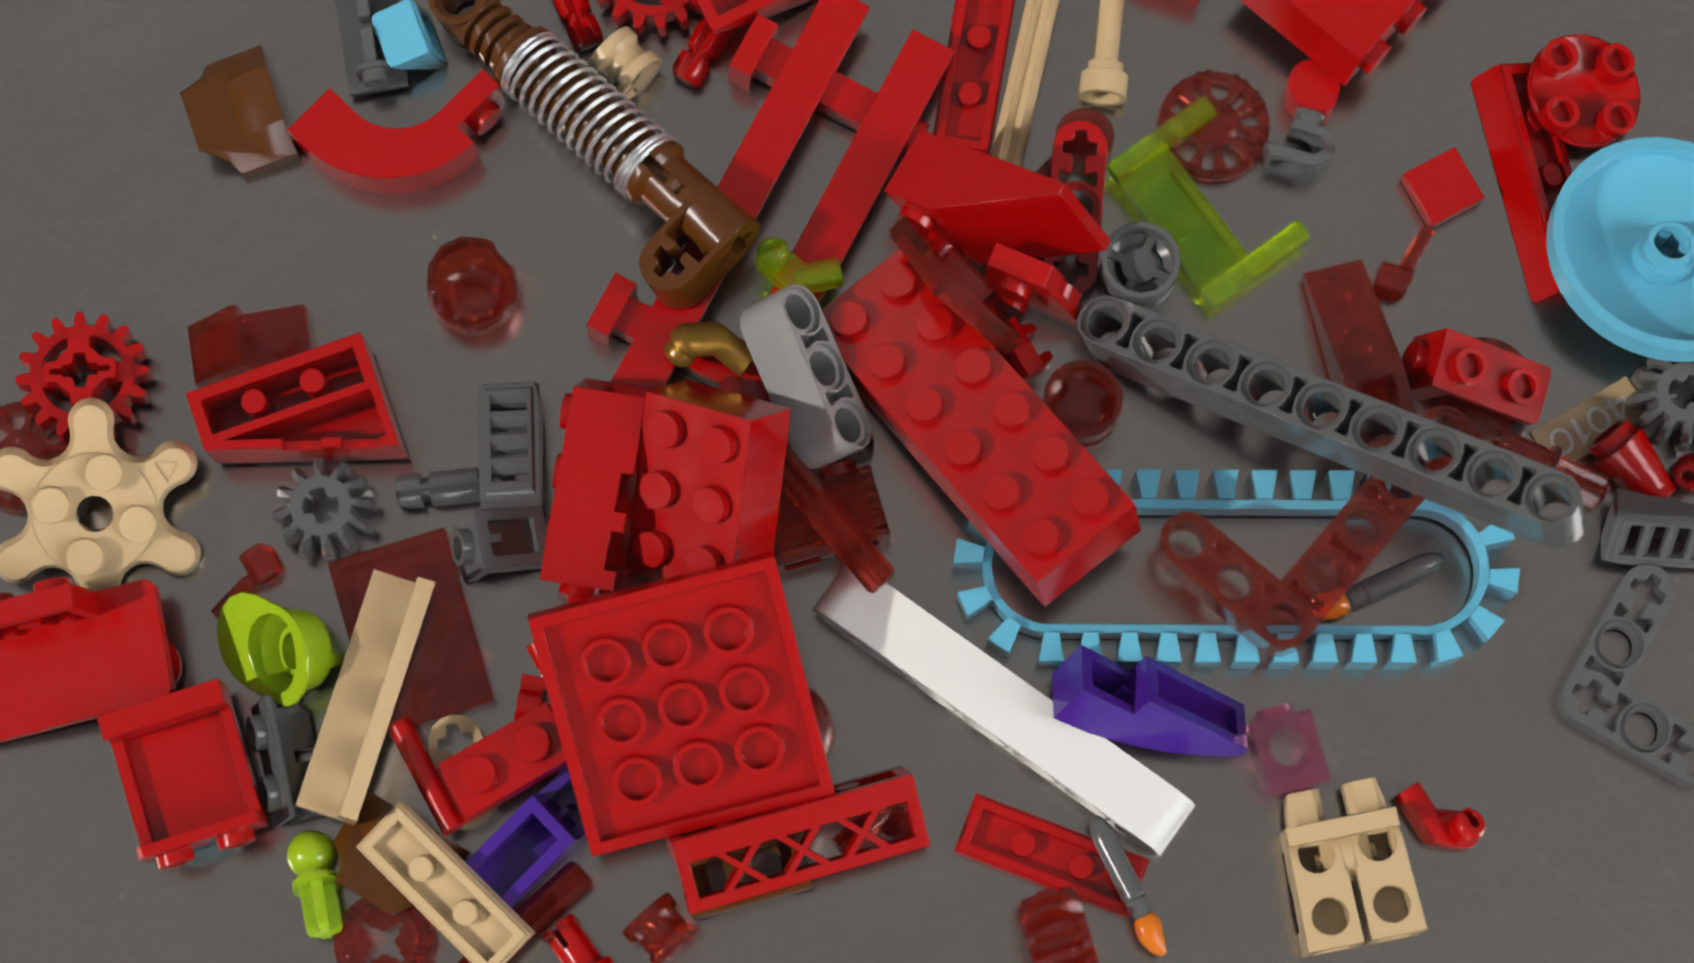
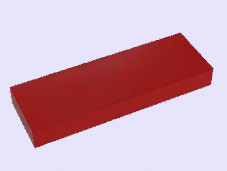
[933,0,1015,155]
[954,793,1150,919]

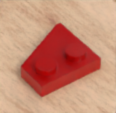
[983,242,1084,333]

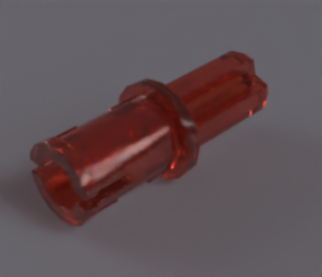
[1492,426,1610,508]

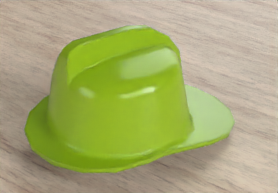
[217,592,344,707]

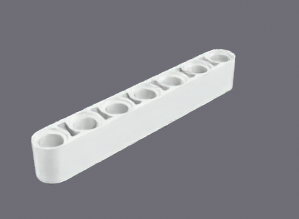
[813,560,1195,857]

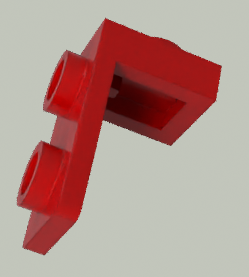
[1399,328,1552,425]

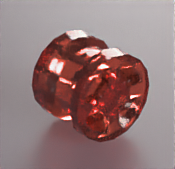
[622,892,701,963]

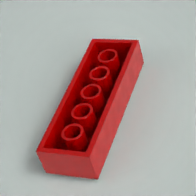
[822,246,1141,607]

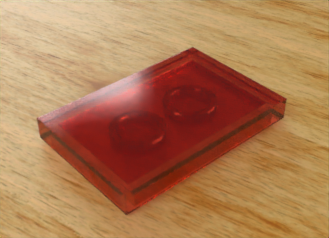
[327,527,497,737]

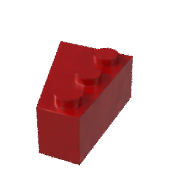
[185,332,409,464]
[539,378,656,591]

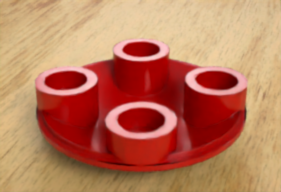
[1527,34,1641,148]

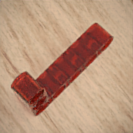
[1155,405,1472,657]

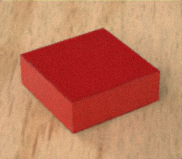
[1400,147,1485,231]

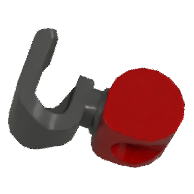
[1261,59,1340,181]

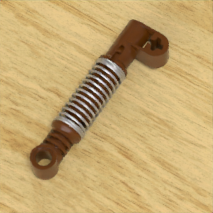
[429,0,760,309]

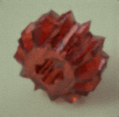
[1018,886,1099,963]

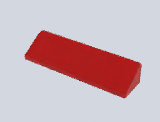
[1471,62,1573,303]

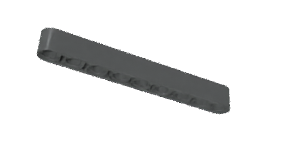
[1077,295,1587,549]

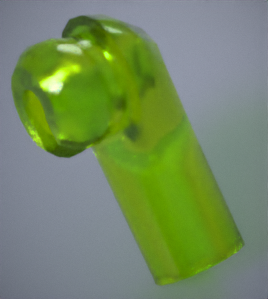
[755,237,844,293]

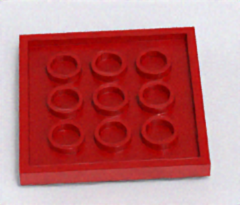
[528,551,835,857]

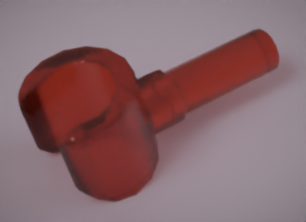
[1372,226,1435,301]
[211,543,282,618]

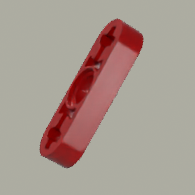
[1043,121,1108,294]

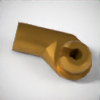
[664,321,754,378]

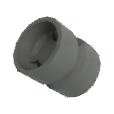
[1096,221,1181,312]

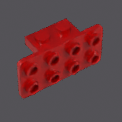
[0,577,176,743]

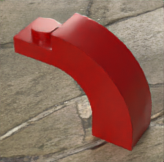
[287,69,506,194]

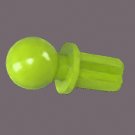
[287,830,343,940]

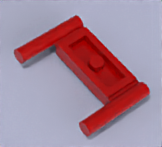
[388,641,567,836]

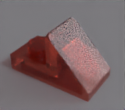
[187,304,313,387]

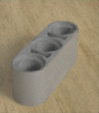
[740,284,871,469]

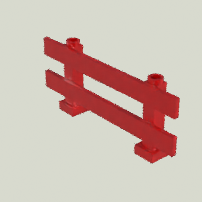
[586,0,955,403]

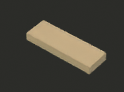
[356,801,536,963]

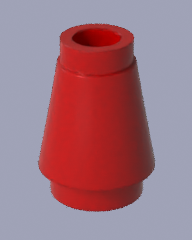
[1588,417,1676,499]

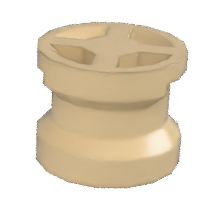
[588,26,663,101]

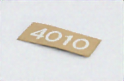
[1530,376,1645,470]

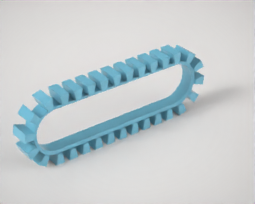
[952,469,1520,670]

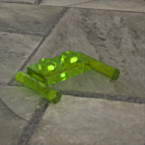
[1106,96,1310,309]

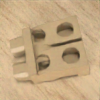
[1279,777,1428,958]

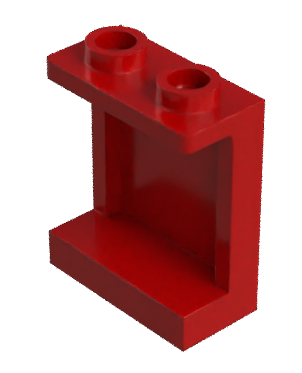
[97,678,269,870]

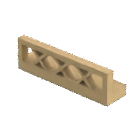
[295,569,436,825]

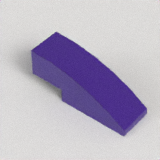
[1052,645,1248,757]
[466,767,587,908]

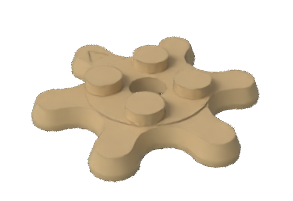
[0,397,201,591]

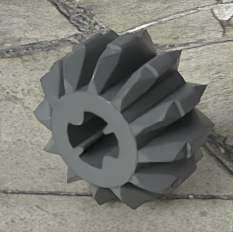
[1627,358,1694,451]
[272,458,378,563]

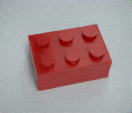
[627,380,791,580]

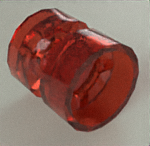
[1042,359,1123,452]

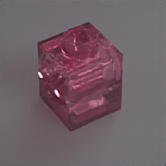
[1246,703,1331,802]

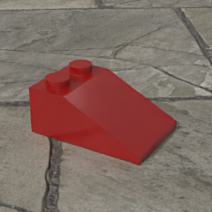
[884,129,1111,265]

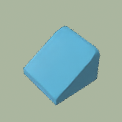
[372,0,447,70]

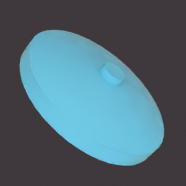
[1546,137,1694,362]

